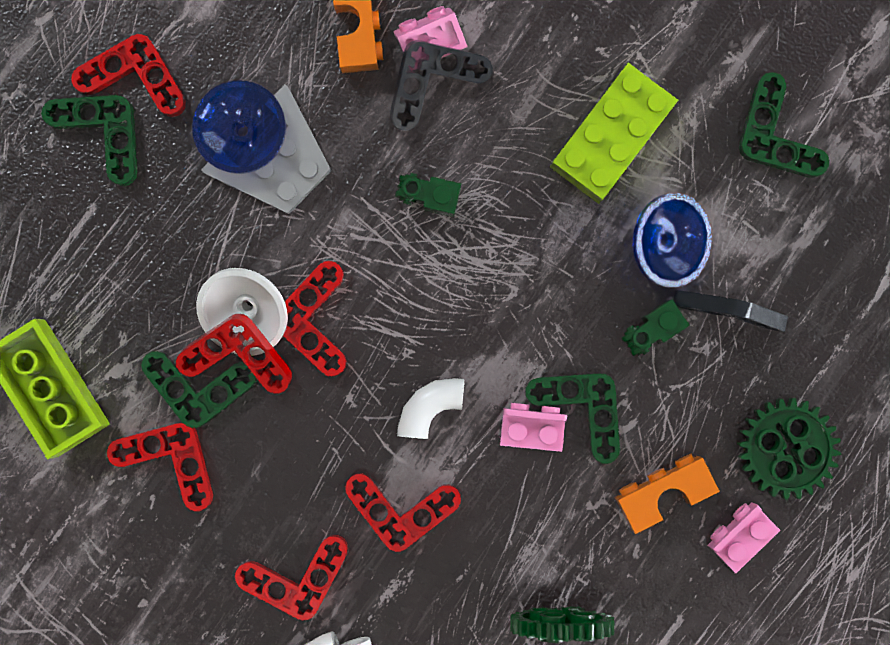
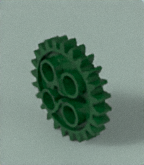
[737,398,841,500]
[510,607,614,643]

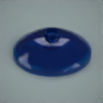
[192,80,286,174]
[633,193,712,287]

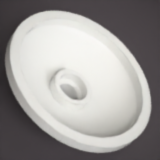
[196,268,288,356]

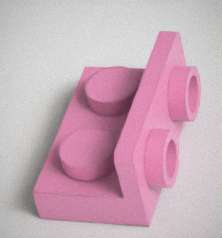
[394,6,468,71]
[500,403,567,452]
[708,502,780,574]

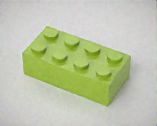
[550,63,678,204]
[0,319,110,460]

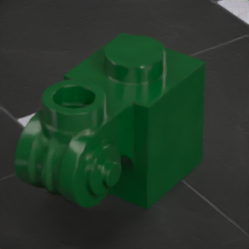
[395,173,461,218]
[621,299,690,356]

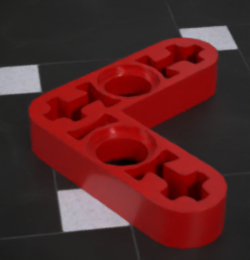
[71,34,186,117]
[283,261,347,376]
[176,314,292,393]
[107,423,213,511]
[345,473,461,552]
[235,535,348,620]

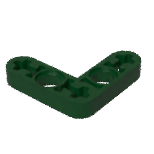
[739,72,830,178]
[41,95,137,186]
[142,351,258,428]
[525,374,620,464]

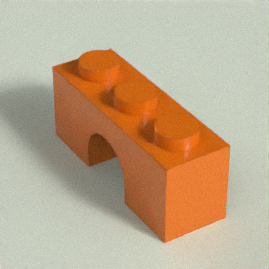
[333,0,383,73]
[615,454,720,534]

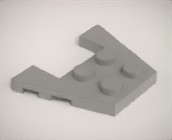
[201,84,332,214]

